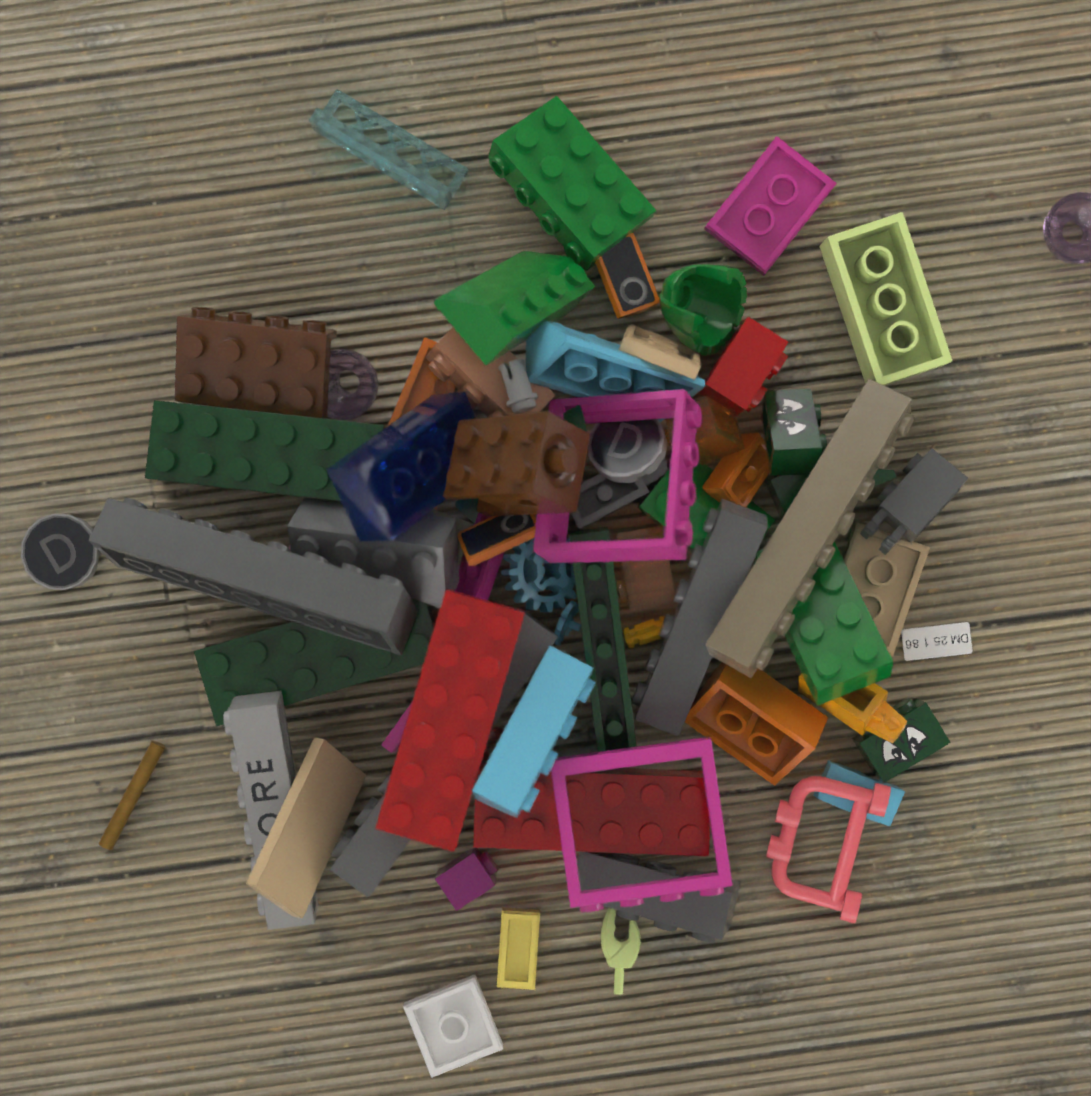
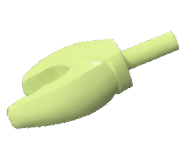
[601,908,641,995]

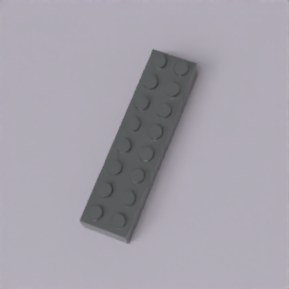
[88,498,418,656]
[330,607,558,898]

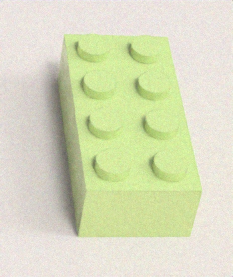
[819,212,953,386]

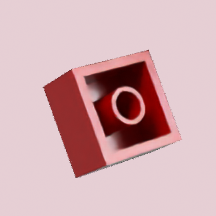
[698,317,789,417]

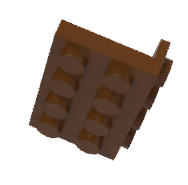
[175,307,337,419]

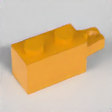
[798,673,907,743]

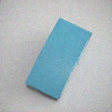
[813,760,905,826]

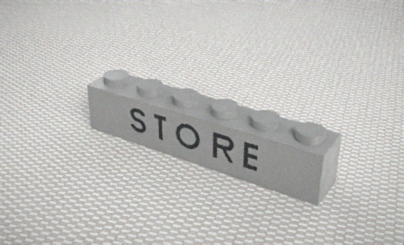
[224,691,319,930]

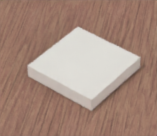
[403,974,503,1078]

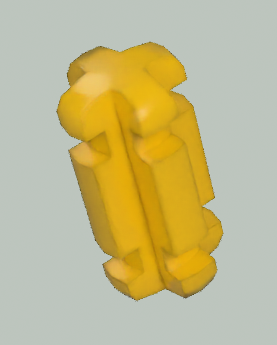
[623,616,665,648]

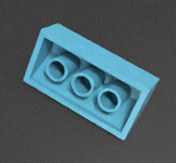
[526,320,705,422]
[472,645,596,818]

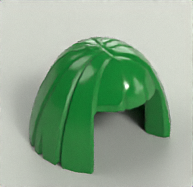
[660,264,747,356]

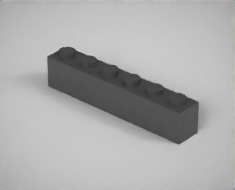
[631,499,768,736]

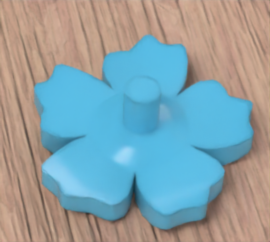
[554,601,581,646]

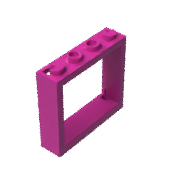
[533,389,702,563]
[551,737,733,912]

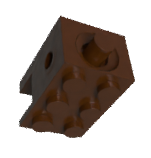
[443,411,590,516]

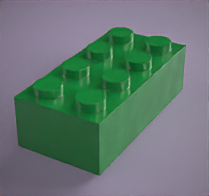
[754,541,893,706]

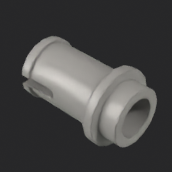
[499,359,538,414]

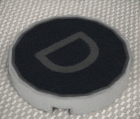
[588,419,668,483]
[21,514,101,590]

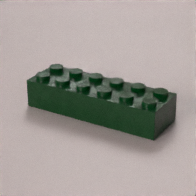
[145,400,394,507]
[194,598,436,727]

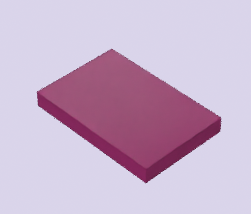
[704,136,837,276]

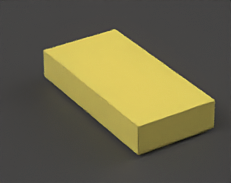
[497,907,540,990]

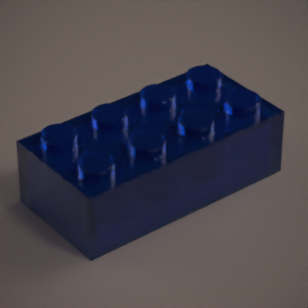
[326,391,476,542]

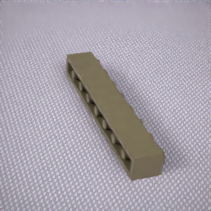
[706,379,914,678]

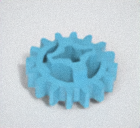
[501,537,577,612]

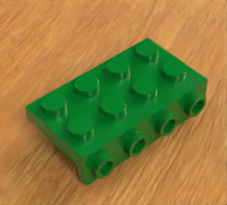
[488,96,657,271]

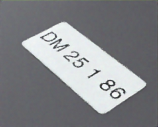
[901,622,973,661]

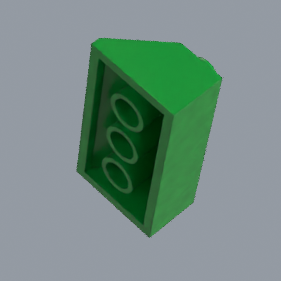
[433,251,595,366]

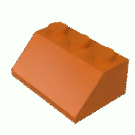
[685,662,829,786]

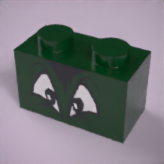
[761,389,827,475]
[852,698,951,783]

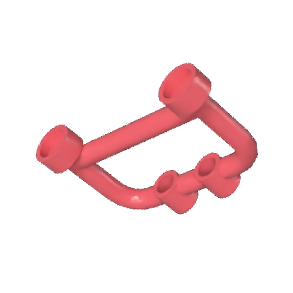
[766,776,891,924]

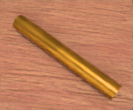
[98,740,166,850]

